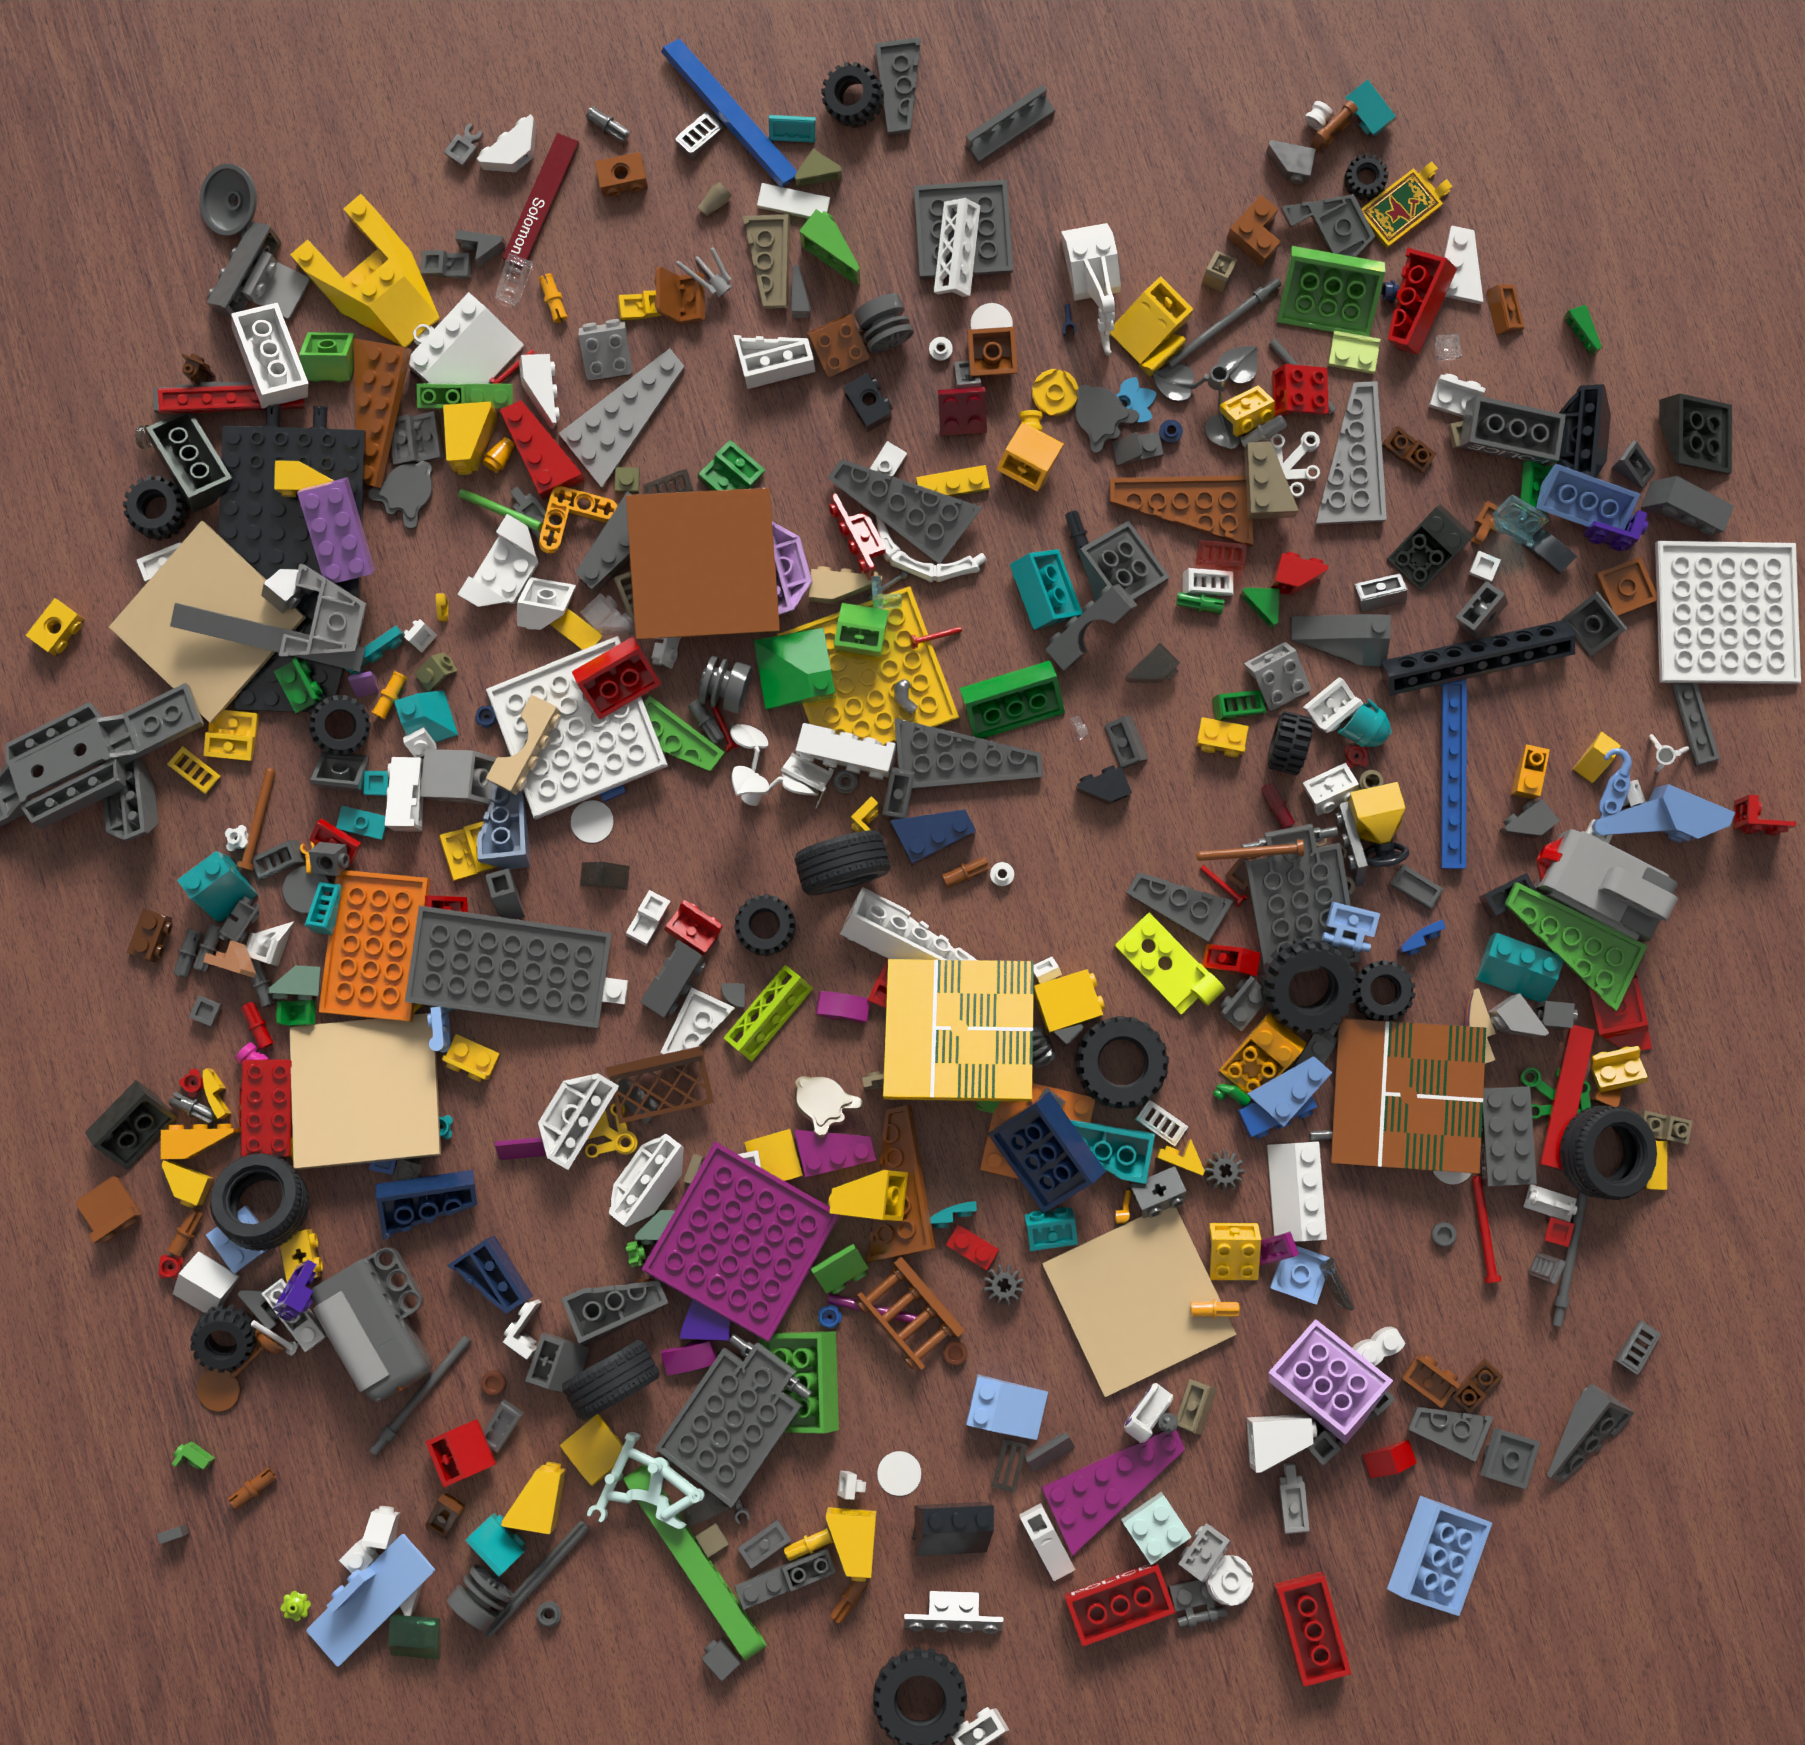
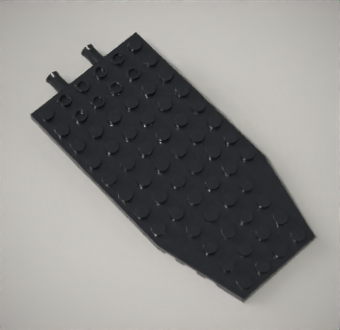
[219,404,366,713]

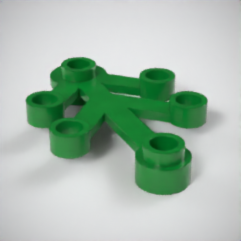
[1520,1067,1591,1129]

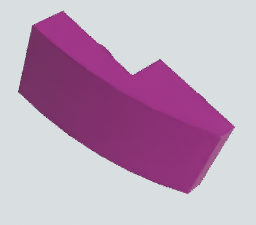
[816,991,870,1024]
[661,1340,716,1375]

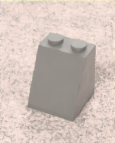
[420,749,497,805]

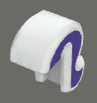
[1124,1383,1173,1443]

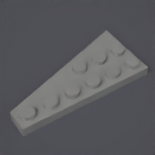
[559,349,685,490]
[1315,381,1387,525]

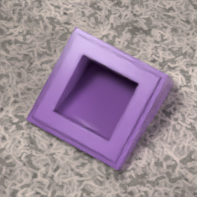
[348,671,379,697]

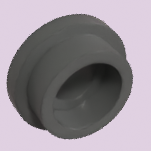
[834,770,858,794]
[536,1601,561,1627]

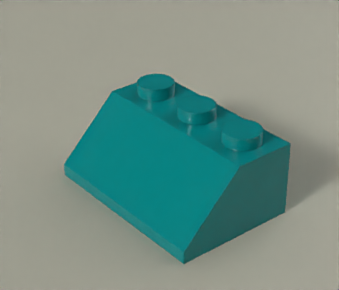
[1009,549,1083,630]
[1475,933,1563,1002]

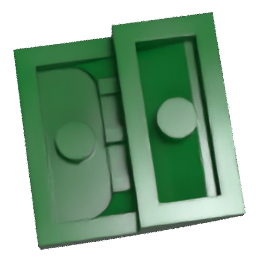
[697,440,765,491]

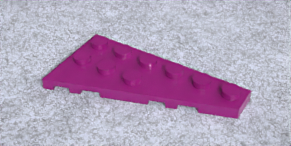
[1041,1430,1185,1556]

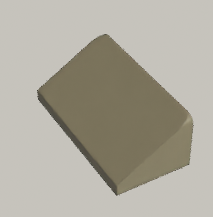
[1176,1379,1217,1435]

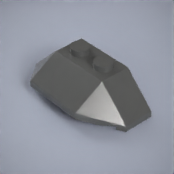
[103,757,159,842]

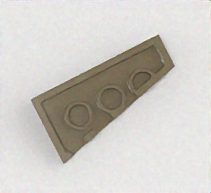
[743,214,790,309]

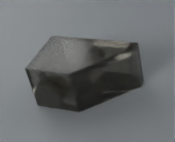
[1125,643,1180,683]

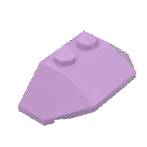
[772,521,812,615]

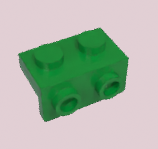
[1520,460,1554,514]

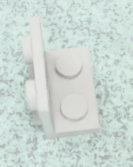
[503,1300,542,1359]

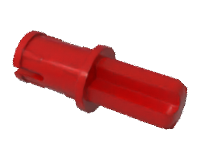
[241,1002,274,1050]

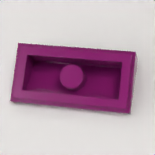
[495,1137,546,1160]

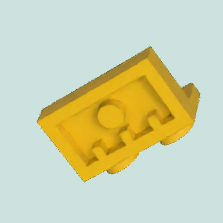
[1220,386,1275,437]
[1196,717,1249,758]
[851,796,878,832]
[442,1034,501,1082]
[1590,1046,1648,1093]

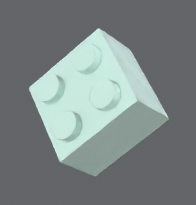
[1121,1492,1191,1565]

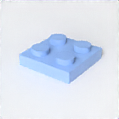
[206,1206,267,1274]
[1270,1246,1332,1305]

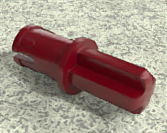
[1261,783,1296,829]

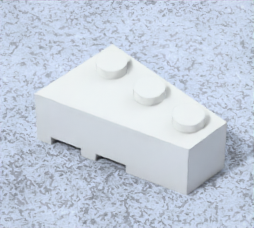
[734,335,816,389]
[385,757,424,832]

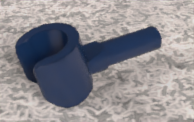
[1062,304,1077,336]

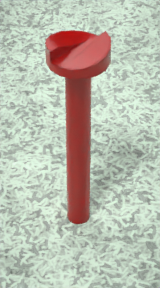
[489,349,536,384]
[909,627,962,649]
[709,701,739,753]
[1200,865,1247,907]

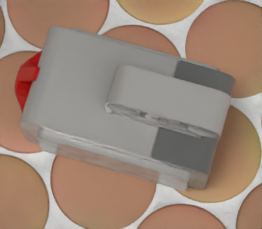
[1534,829,1678,943]

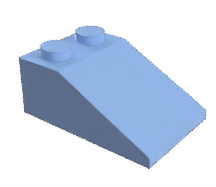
[966,1374,1048,1440]

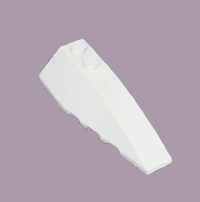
[840,887,978,961]

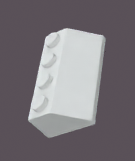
[1267,1142,1327,1241]

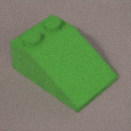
[799,209,861,286]

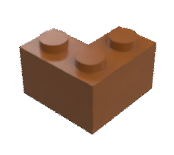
[1227,194,1281,267]

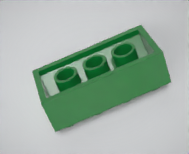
[959,660,1065,739]

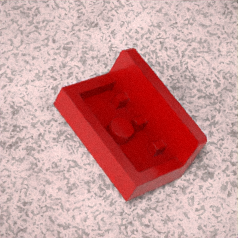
[664,900,723,957]

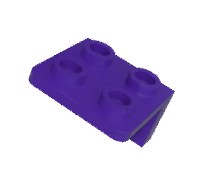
[1583,510,1648,551]

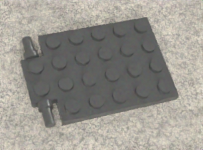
[1241,824,1360,975]
[655,1334,812,1508]

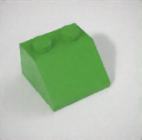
[299,332,355,382]
[811,1243,869,1294]

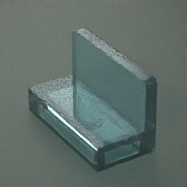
[871,576,902,609]

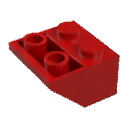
[1270,552,1329,596]
[425,1419,496,1488]

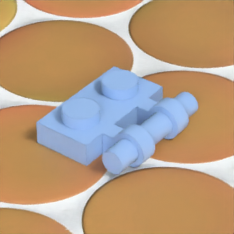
[1322,902,1380,953]

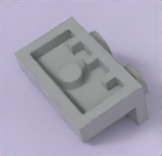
[1179,1523,1232,1583]

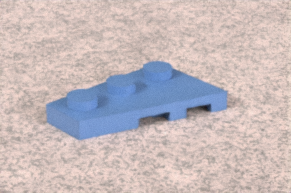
[1247,1056,1332,1127]

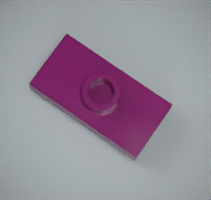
[1259,1231,1299,1266]

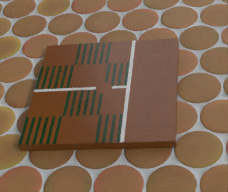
[1331,1018,1487,1174]

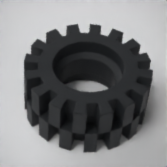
[1344,153,1389,200]

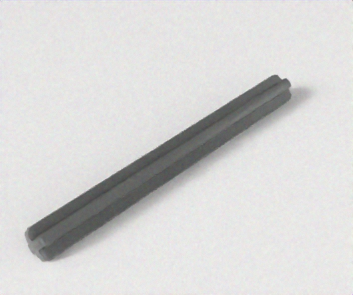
[483,1521,589,1637]

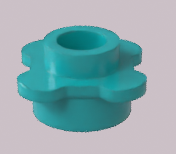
[439,1115,453,1139]

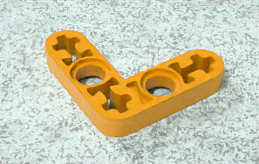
[539,486,617,554]

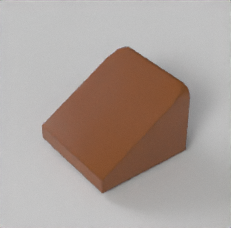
[1591,1086,1623,1107]

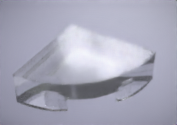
[1069,716,1089,740]

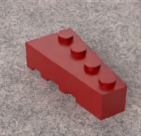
[500,400,585,500]

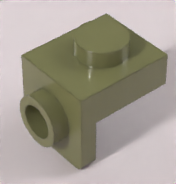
[414,653,457,692]

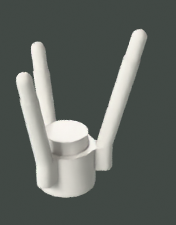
[1649,734,1689,773]

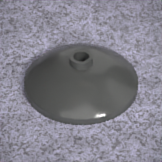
[200,164,257,236]

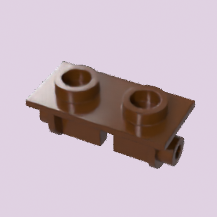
[182,353,216,385]

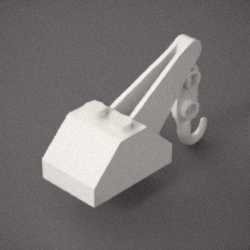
[1061,223,1121,356]

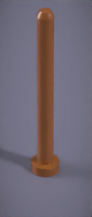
[236,768,275,871]
[1196,840,1304,861]

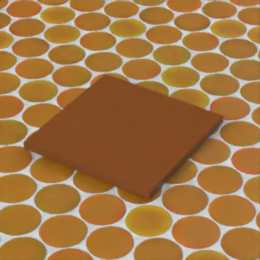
[626,488,780,640]

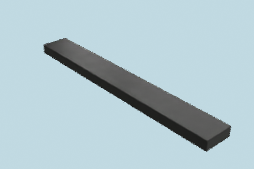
[170,603,366,672]

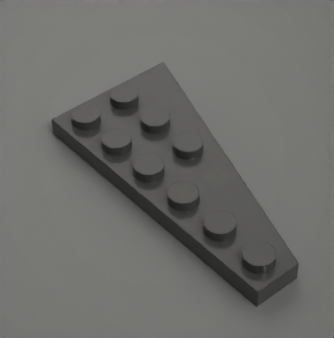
[827,459,983,564]

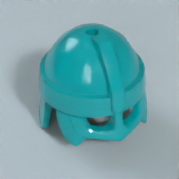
[1337,698,1392,747]

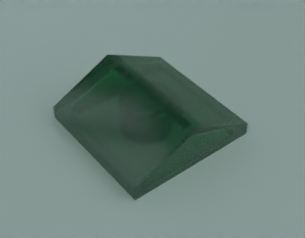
[388,1614,441,1659]

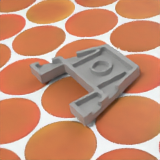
[279,564,367,656]

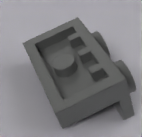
[1218,976,1265,1032]

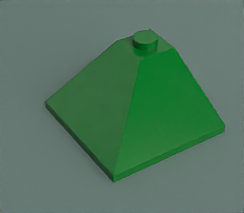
[753,628,836,710]

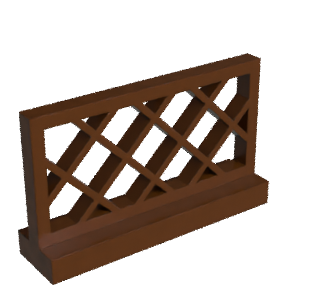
[606,1045,714,1124]

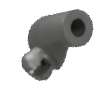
[894,679,918,715]

